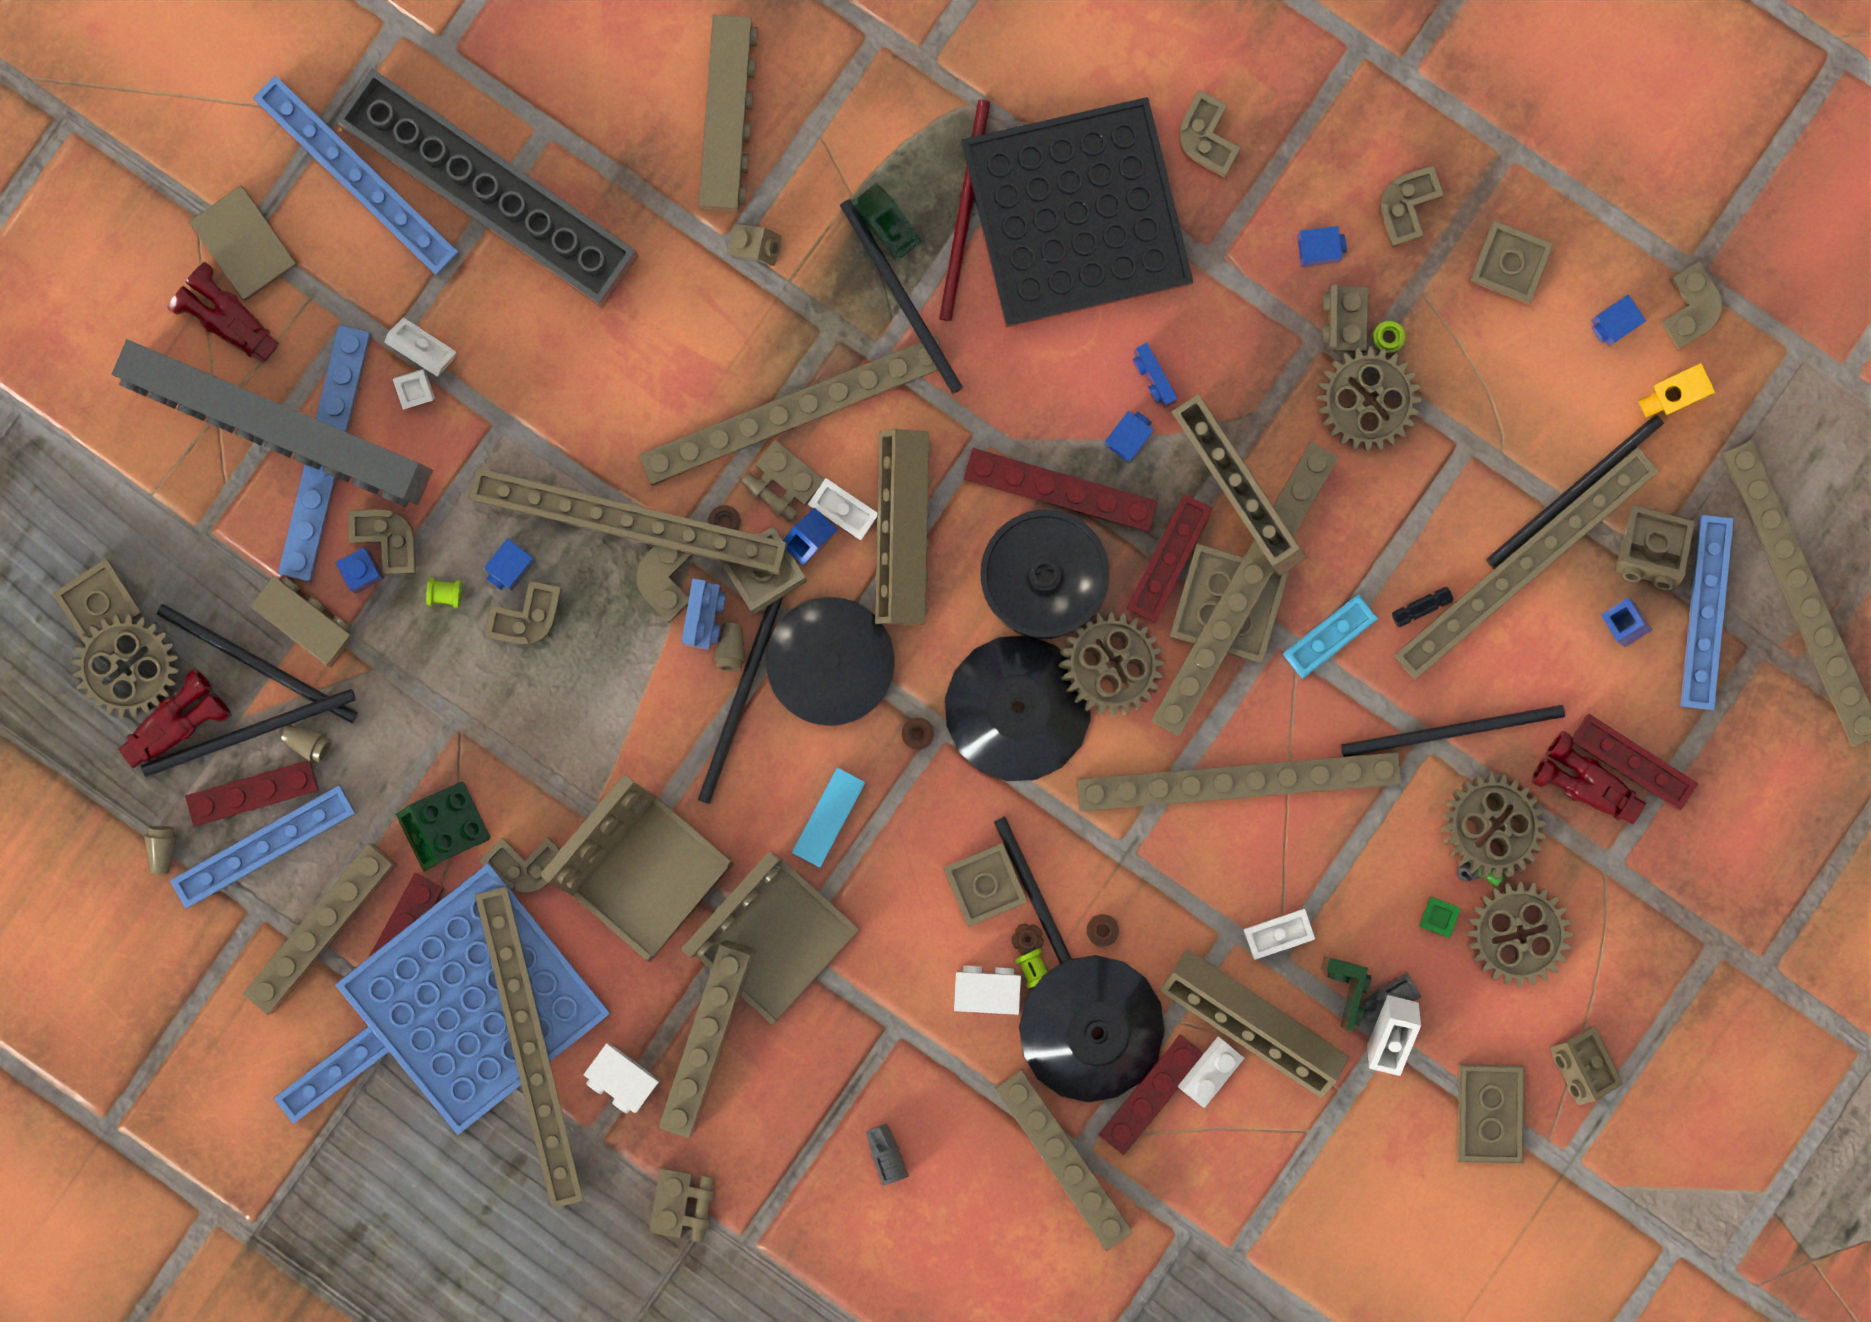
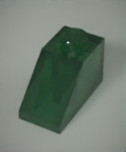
[851,183,922,261]

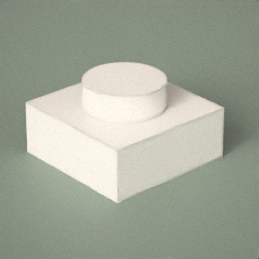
[393,368,435,410]

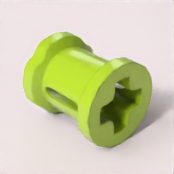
[426,577,463,609]
[1014,948,1048,989]

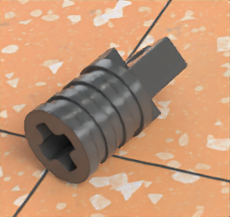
[1360,972,1421,1023]
[867,1124,909,1186]

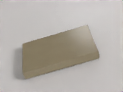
[189,186,297,301]
[1457,1064,1525,1164]

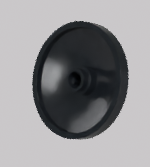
[980,510,1110,639]
[766,597,894,726]

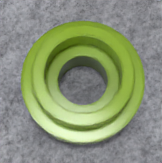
[1373,321,1406,353]

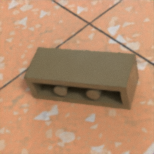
[250,576,355,667]

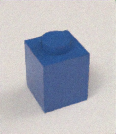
[1297,226,1347,267]
[1591,295,1646,346]
[1104,411,1154,463]
[783,508,838,566]
[483,538,536,590]
[335,548,384,593]
[1601,597,1652,647]

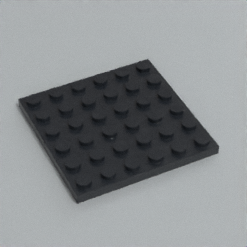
[961,97,1193,327]

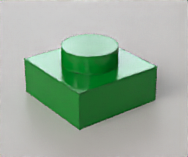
[1418,896,1461,938]

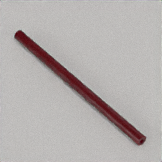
[939,100,991,321]

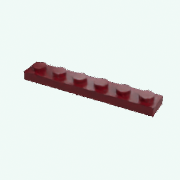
[964,448,1157,533]

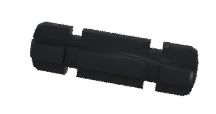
[1392,587,1454,627]

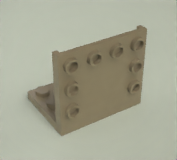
[540,774,734,962]
[681,851,859,1025]

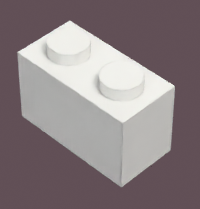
[954,965,1021,1015]
[1367,995,1421,1076]
[583,1042,661,1114]

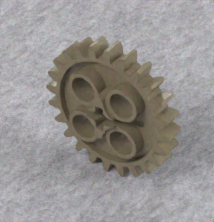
[1316,347,1422,451]
[1059,612,1164,717]
[72,613,179,718]
[1441,774,1547,879]
[1466,882,1573,987]

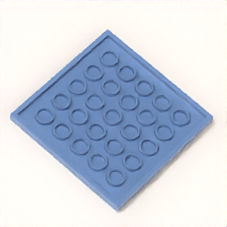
[335,862,610,1135]

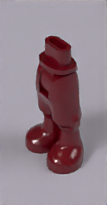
[167,262,279,363]
[118,668,232,768]
[1531,731,1646,825]

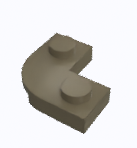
[1180,90,1240,178]
[1380,165,1444,247]
[1661,261,1722,350]
[348,510,416,575]
[636,545,692,623]
[484,581,562,645]
[480,838,561,893]

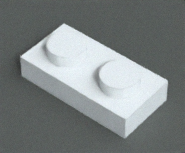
[384,317,456,377]
[808,478,878,541]
[1243,909,1315,960]
[1177,1037,1245,1108]

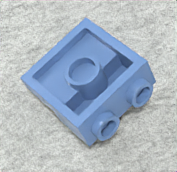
[681,579,726,650]

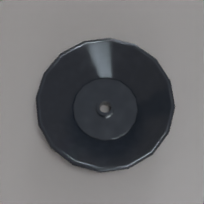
[945,636,1091,781]
[1019,955,1165,1103]

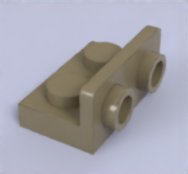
[1322,284,1368,352]
[1550,1026,1624,1105]

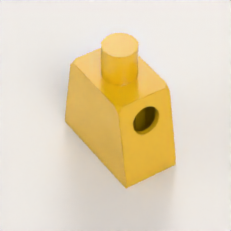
[1638,363,1715,418]

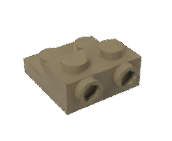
[1615,505,1695,590]

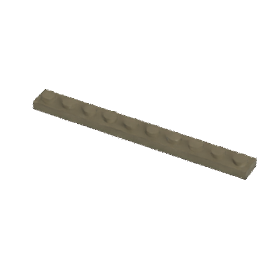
[639,336,945,485]
[1721,440,1871,747]
[1151,441,1339,737]
[1393,447,1659,680]
[469,468,788,575]
[1077,753,1401,811]
[475,886,583,1209]

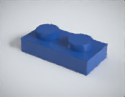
[1132,342,1178,408]

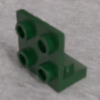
[396,782,490,872]
[1321,956,1371,1031]

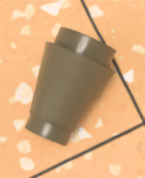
[714,623,746,672]
[281,725,332,763]
[144,826,177,874]

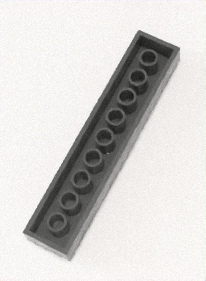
[335,68,639,308]
[111,339,433,507]

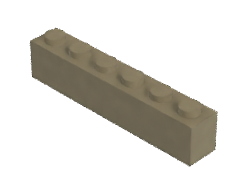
[699,15,758,213]
[1172,394,1307,575]
[875,429,931,626]
[243,844,398,1015]
[658,940,755,1139]
[1160,949,1349,1099]
[995,1069,1133,1251]

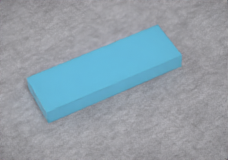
[1282,594,1378,679]
[792,767,866,868]

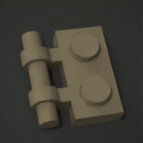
[741,440,824,522]
[649,1168,715,1242]

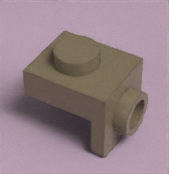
[726,224,781,266]

